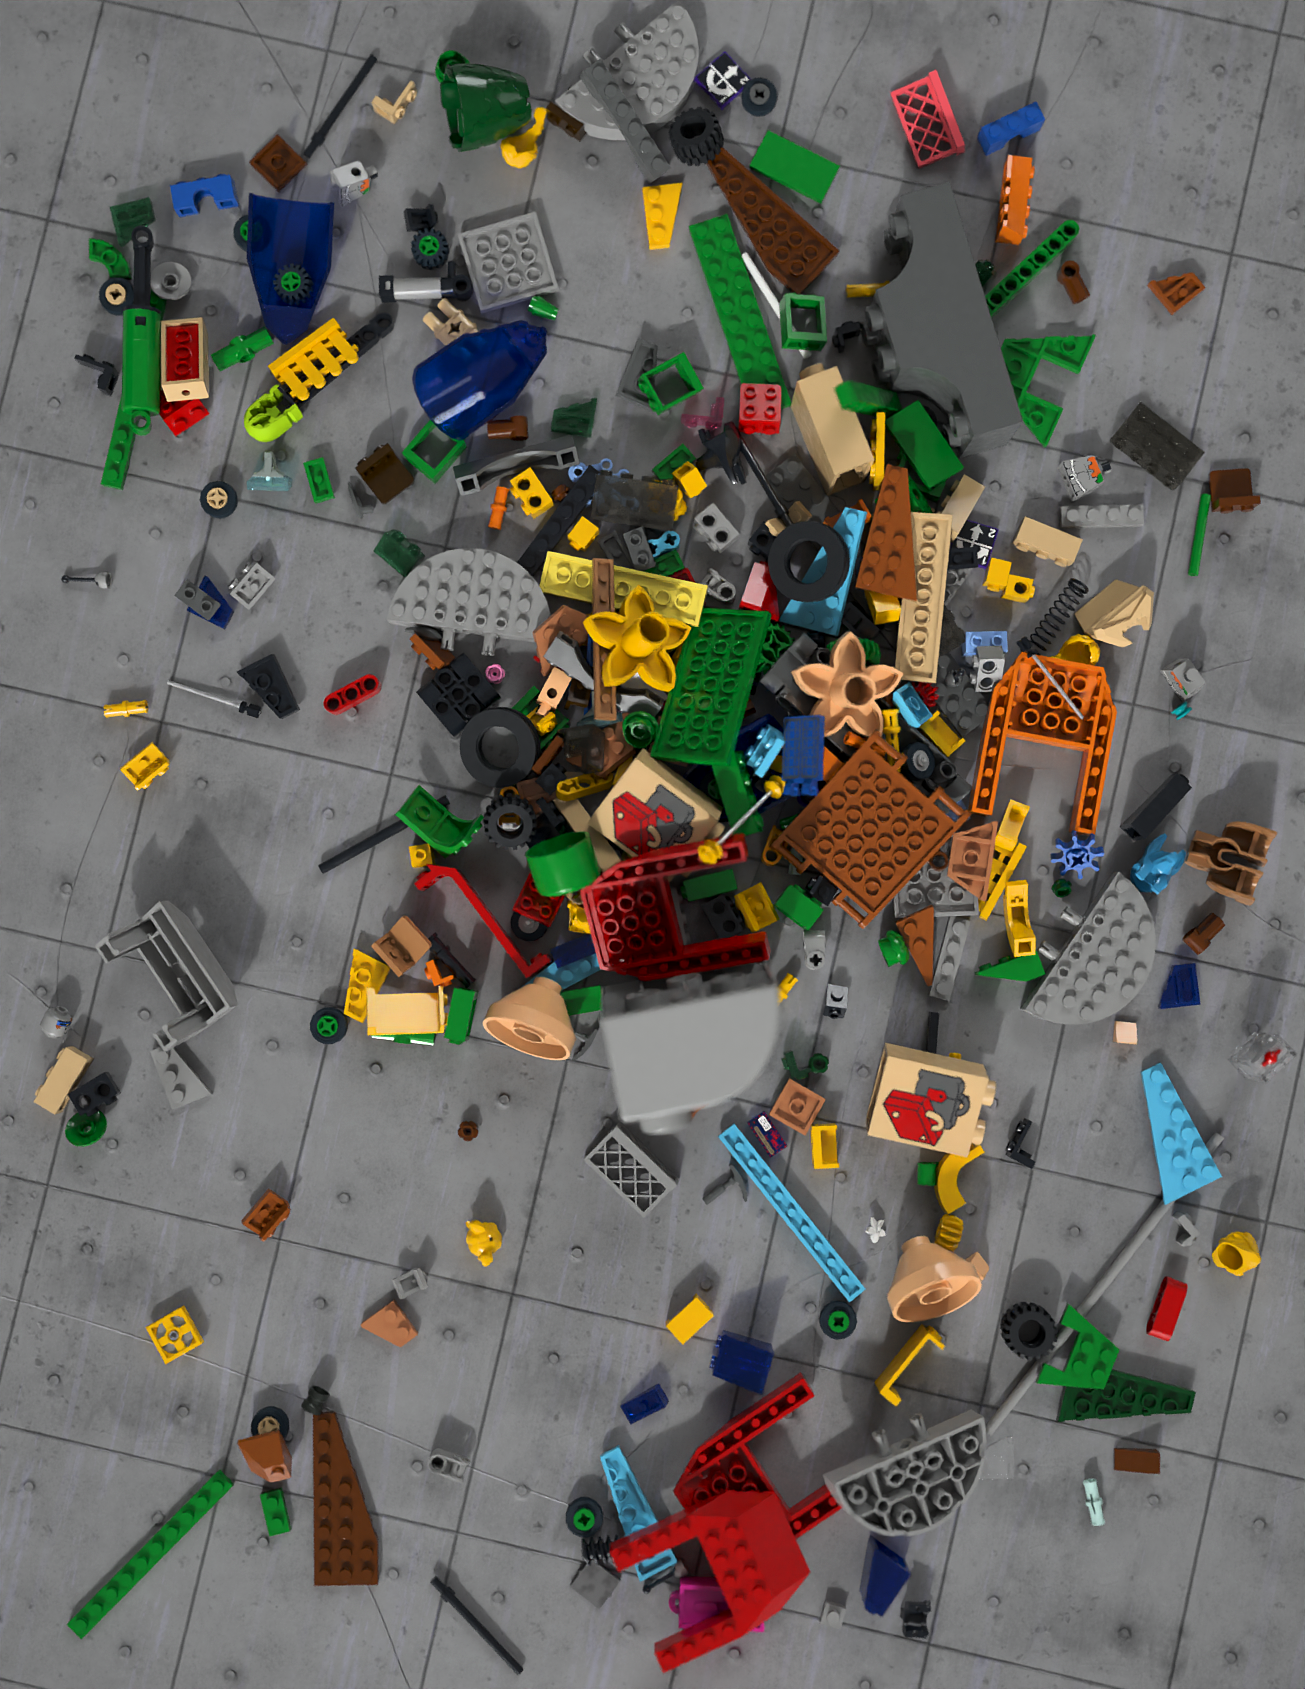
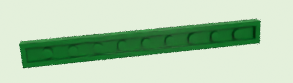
[101,289,167,490]
[67,1469,234,1640]

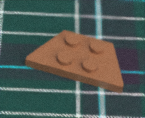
[533,605,589,677]
[566,712,636,778]
[947,821,998,902]

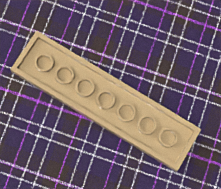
[895,512,953,683]

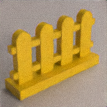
[268,318,359,401]
[978,842,1027,921]

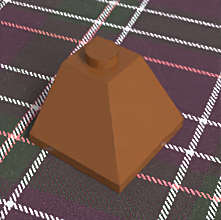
[237,1430,292,1483]

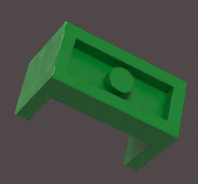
[560,985,601,1016]

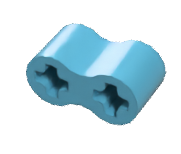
[647,531,680,559]

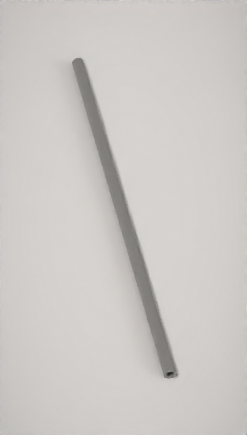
[985,1132,1224,1436]

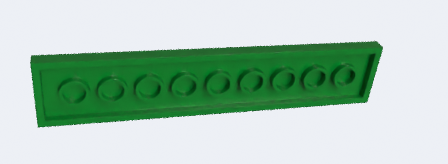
[688,214,791,409]

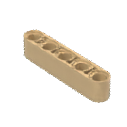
[553,797,621,873]

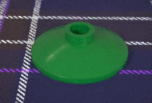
[65,1111,107,1147]

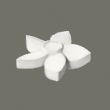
[865,1217,886,1243]

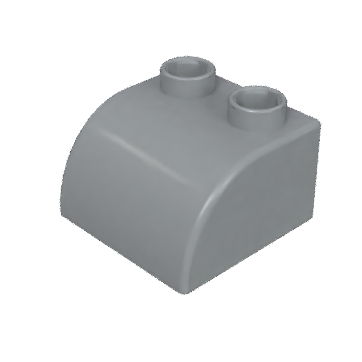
[601,961,780,1133]

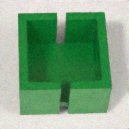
[773,884,824,930]

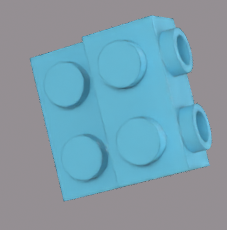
[745,724,785,777]

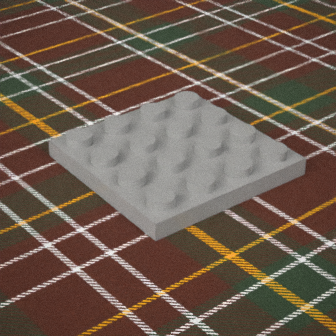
[458,212,559,314]
[893,832,979,918]

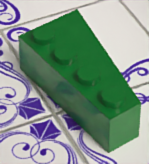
[712,750,764,837]

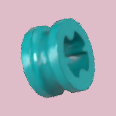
[1171,701,1192,720]

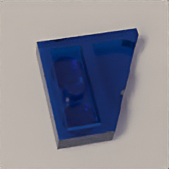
[187,576,234,630]
[1158,963,1201,1009]

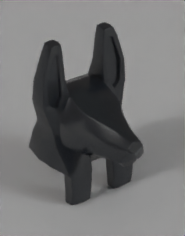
[695,421,747,485]

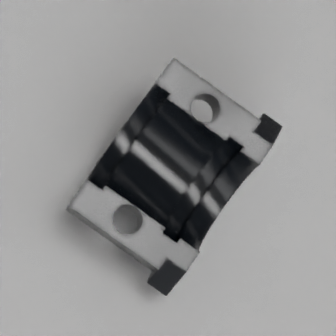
[900,1600,931,1639]

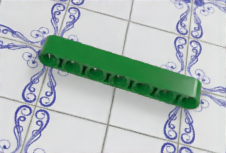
[985,220,1079,319]
[834,381,903,419]

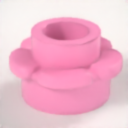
[485,664,505,684]

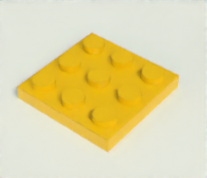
[869,412,885,491]

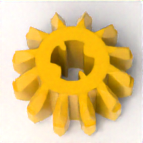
[935,1214,963,1252]

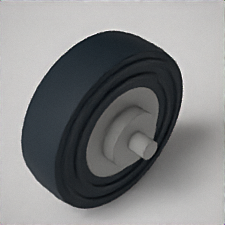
[901,743,935,781]
[511,911,548,941]

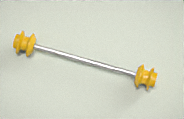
[698,775,786,864]

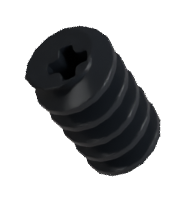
[581,1534,624,1566]

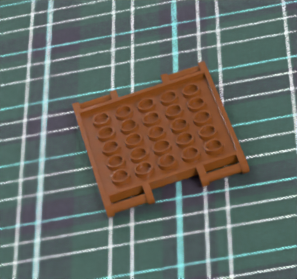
[769,730,971,929]

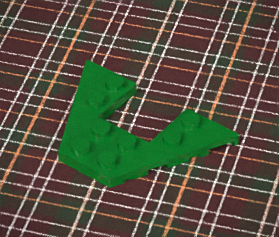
[1001,334,1096,448]

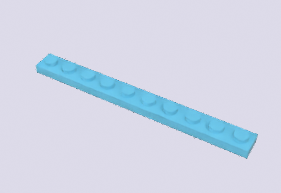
[718,1123,866,1303]

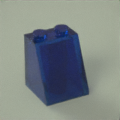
[709,1330,774,1395]
[859,1535,911,1617]

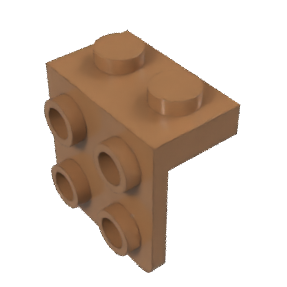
[371,915,432,977]

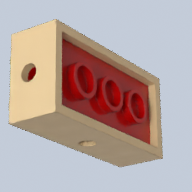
[161,317,209,402]

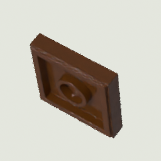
[249,134,307,193]
[531,736,565,776]

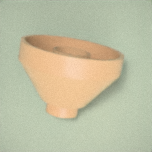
[483,977,576,1060]
[887,1236,982,1322]

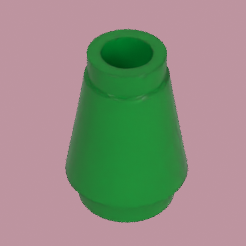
[527,295,559,320]

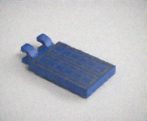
[782,715,825,796]

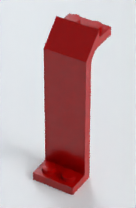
[414,864,552,978]

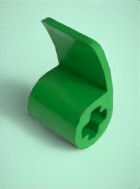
[917,1162,939,1186]

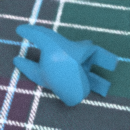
[1130,833,1186,894]

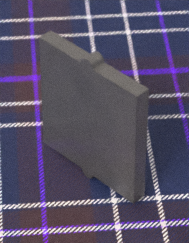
[570,1559,620,1609]

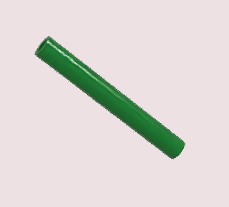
[1188,494,1211,576]

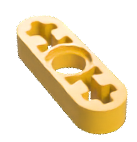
[556,772,613,801]

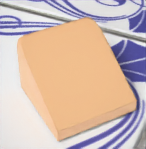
[1113,1021,1137,1044]
[966,1252,989,1281]

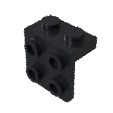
[525,797,570,849]

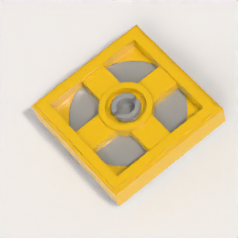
[145,1305,204,1364]

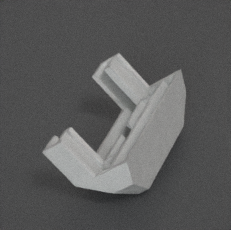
[95,900,238,1052]

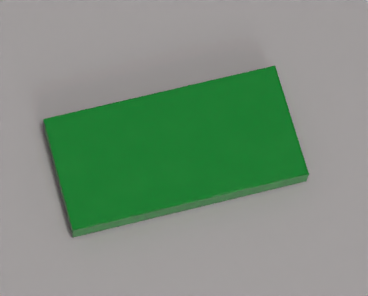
[749,130,840,204]
[885,400,964,490]

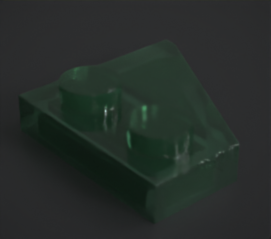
[110,197,156,247]
[551,398,597,438]

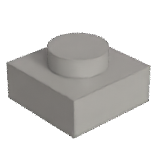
[819,1600,846,1630]

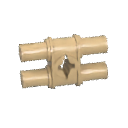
[423,298,489,364]

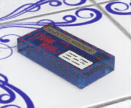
[747,1111,787,1158]

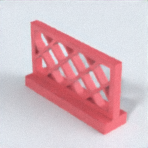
[890,70,965,169]

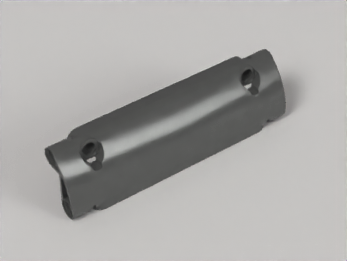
[760,632,972,814]

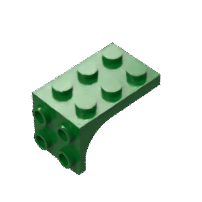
[395,785,484,859]

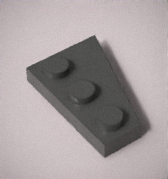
[616,338,658,412]

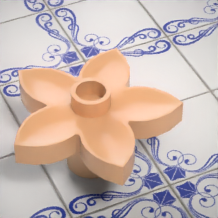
[791,631,903,737]

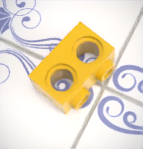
[509,467,554,519]

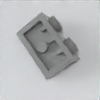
[228,561,275,610]

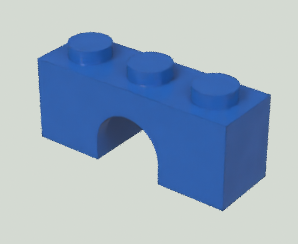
[977,102,1045,156]
[170,174,239,217]

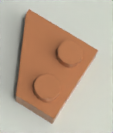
[360,1300,418,1348]

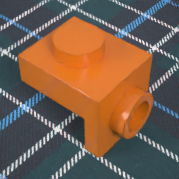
[424,960,456,988]

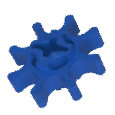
[1050,830,1104,879]

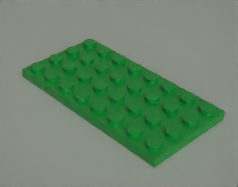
[650,608,772,767]

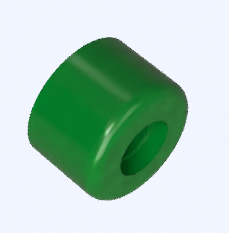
[525,831,601,897]

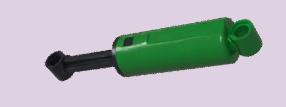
[122,226,161,436]

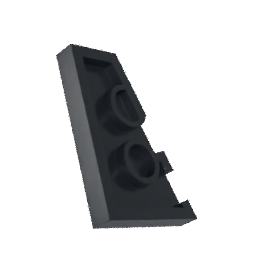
[237,654,300,719]

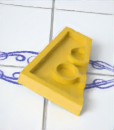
[642,183,682,250]
[344,948,391,1023]

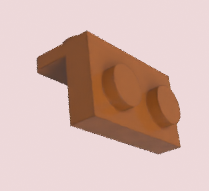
[410,633,455,670]
[241,1188,291,1242]

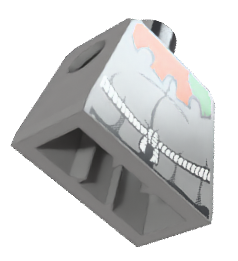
[330,161,378,207]
[1057,455,1111,503]
[1160,659,1205,703]

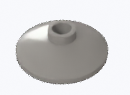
[151,262,191,300]

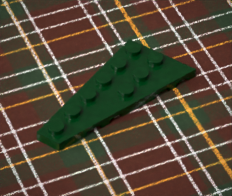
[1056,1369,1196,1422]

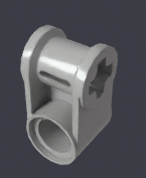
[698,568,736,605]
[803,930,826,970]
[428,1448,471,1483]

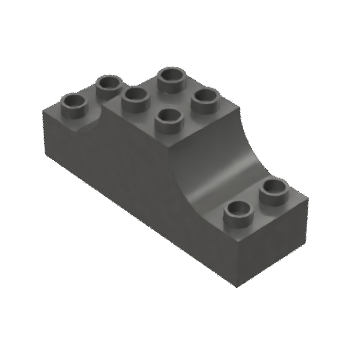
[860,181,1023,459]

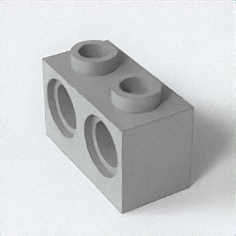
[693,503,740,554]
[970,646,1005,692]

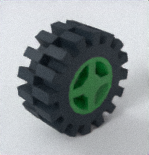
[411,228,449,270]
[273,264,314,306]

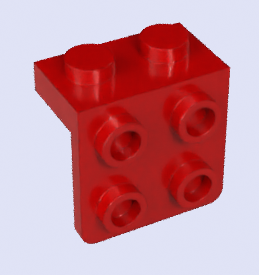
[738,383,781,435]
[159,390,210,436]

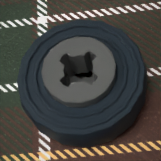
[741,77,778,117]

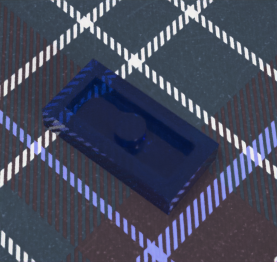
[550,934,596,969]

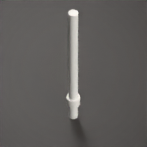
[742,252,811,359]

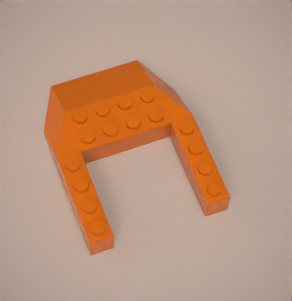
[968,652,1117,836]

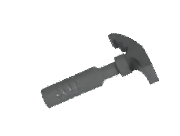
[572,1028,599,1061]
[702,1163,747,1205]

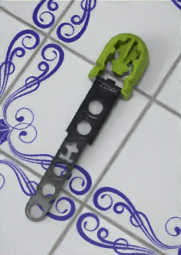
[244,312,394,442]

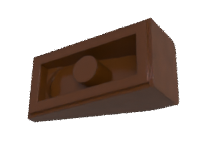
[1114,1448,1160,1474]

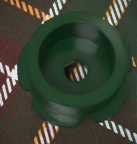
[1051,879,1072,897]
[808,1053,829,1074]

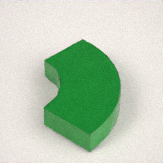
[89,238,132,280]

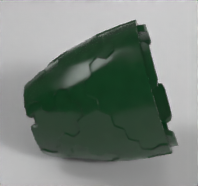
[440,63,532,152]

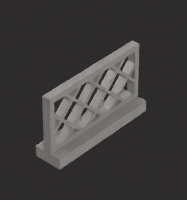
[584,1122,679,1218]

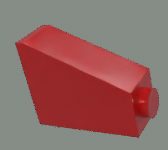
[739,561,779,624]

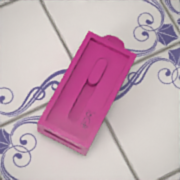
[668,1576,764,1632]

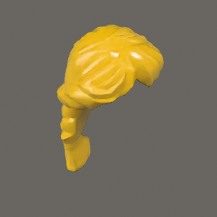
[501,107,546,169]
[1051,634,1100,666]

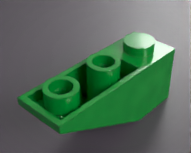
[974,951,1045,982]

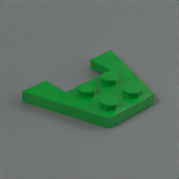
[1035,1303,1119,1389]

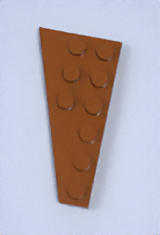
[855,464,917,602]

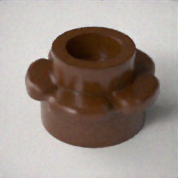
[551,483,570,502]
[458,1121,478,1141]

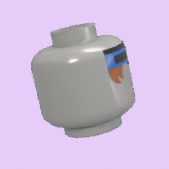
[40,1006,72,1039]

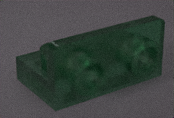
[373,529,425,577]

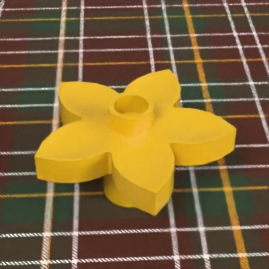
[583,585,691,692]

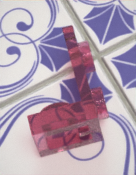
[681,397,725,430]

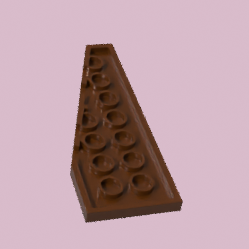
[706,147,839,295]
[313,1412,379,1586]

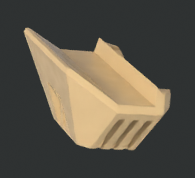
[1074,580,1154,647]

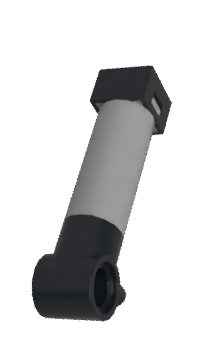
[379,261,473,303]

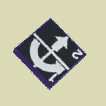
[695,51,751,110]
[949,520,999,569]

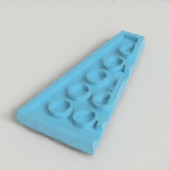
[779,507,867,636]
[1141,1063,1222,1205]

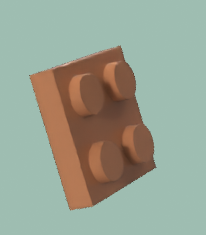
[769,1078,826,1136]

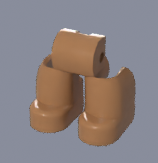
[1185,822,1277,906]

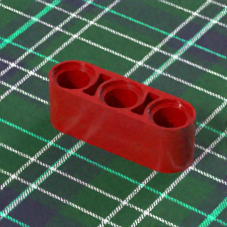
[323,674,382,715]
[1146,1276,1188,1341]

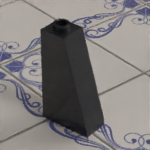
[1120,773,1192,841]

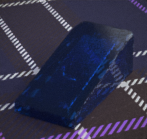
[620,1384,669,1424]

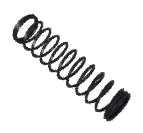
[1020,578,1089,655]

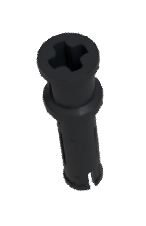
[428,932,476,989]

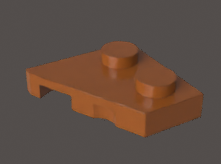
[1147,272,1206,315]

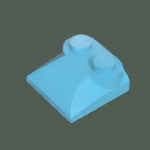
[892,682,933,728]

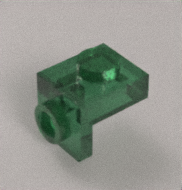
[975,259,997,288]
[781,1050,812,1080]

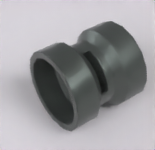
[301,1385,330,1415]

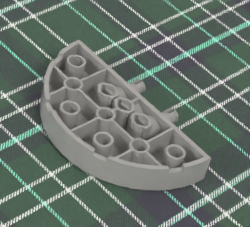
[555,0,699,140]
[387,548,551,656]
[1020,872,1156,1025]
[823,1409,987,1536]

